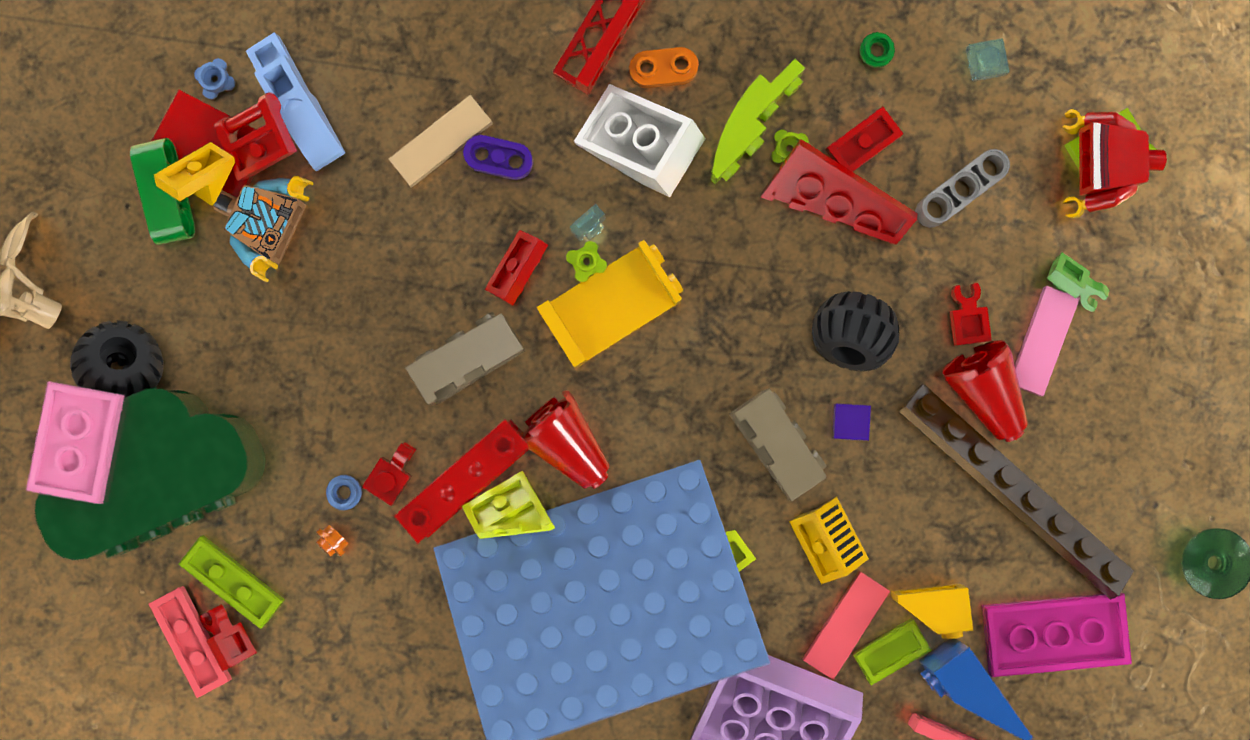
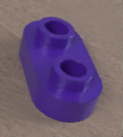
[463,135,533,180]

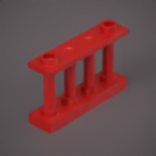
[394,419,530,544]

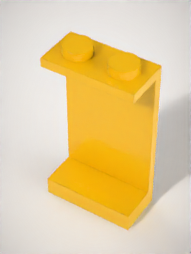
[536,240,683,368]

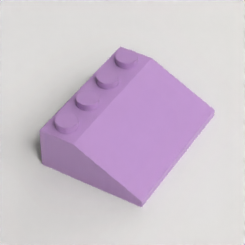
[690,655,863,740]

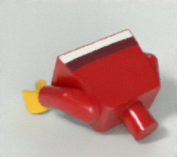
[1062,109,1167,218]

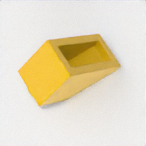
[891,584,973,639]

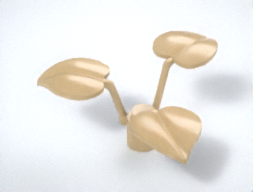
[0,212,62,329]

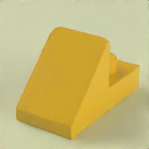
[154,142,235,205]

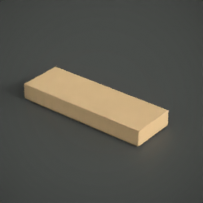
[389,94,493,188]

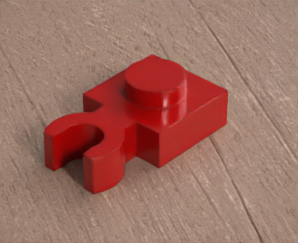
[950,283,992,346]

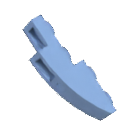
[246,32,346,171]

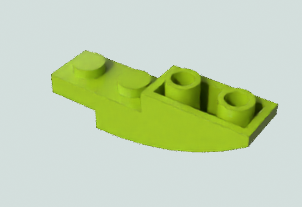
[710,59,805,184]

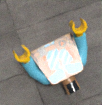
[214,176,314,282]

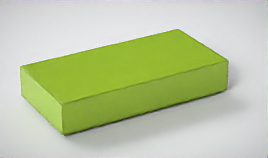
[852,618,932,685]

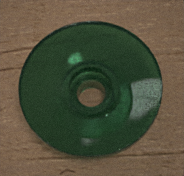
[1182,528,1250,599]

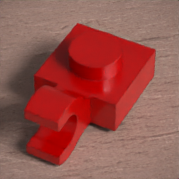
[362,442,417,506]
[199,604,257,672]

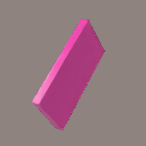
[982,593,1132,677]

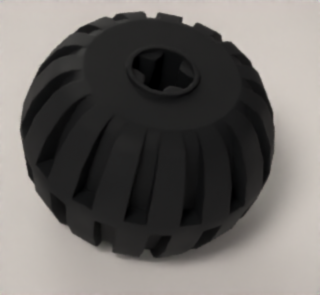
[812,291,899,371]
[70,320,163,398]

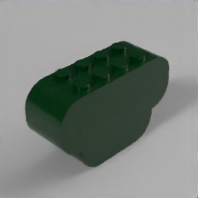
[35,388,266,560]

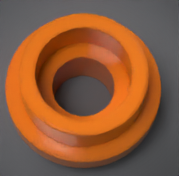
[316,525,348,557]

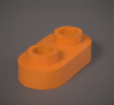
[629,47,699,88]

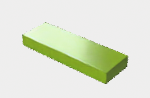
[178,535,285,629]

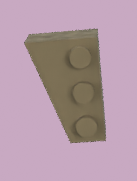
[405,312,525,405]
[729,389,827,501]

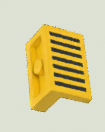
[789,497,869,584]

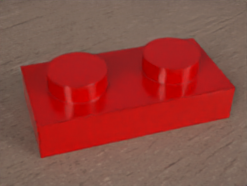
[825,106,904,172]
[484,230,548,306]

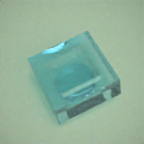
[966,38,1010,82]
[569,204,605,242]

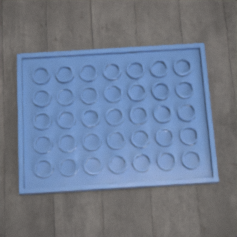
[433,460,770,740]

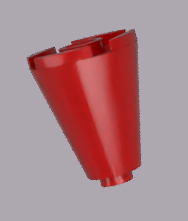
[942,340,1028,442]
[517,390,610,489]

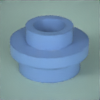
[326,475,362,510]

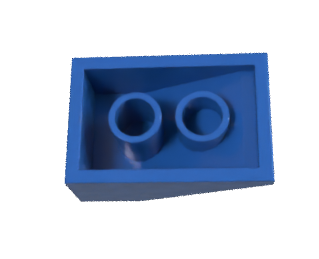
[919,638,1033,740]

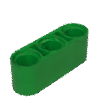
[130,138,195,245]

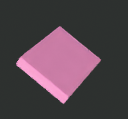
[26,382,124,504]

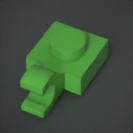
[1047,252,1110,312]

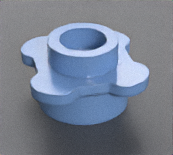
[194,58,235,99]

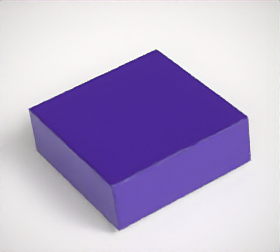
[832,404,871,441]

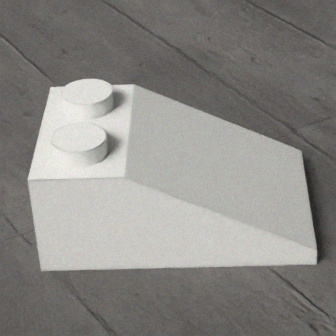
[574,84,706,197]

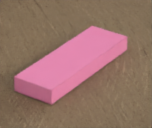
[1015,286,1080,396]

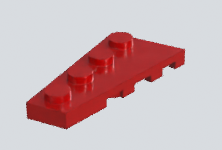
[761,139,918,245]

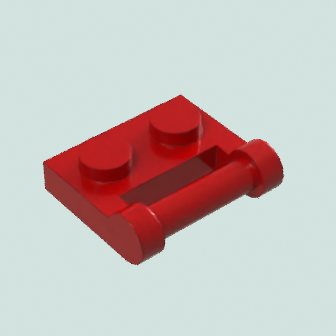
[215,92,297,181]

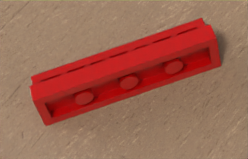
[553,0,645,95]

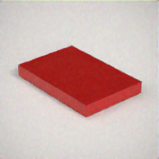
[151,90,256,198]

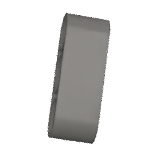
[915,149,1010,227]

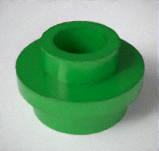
[860,32,895,68]

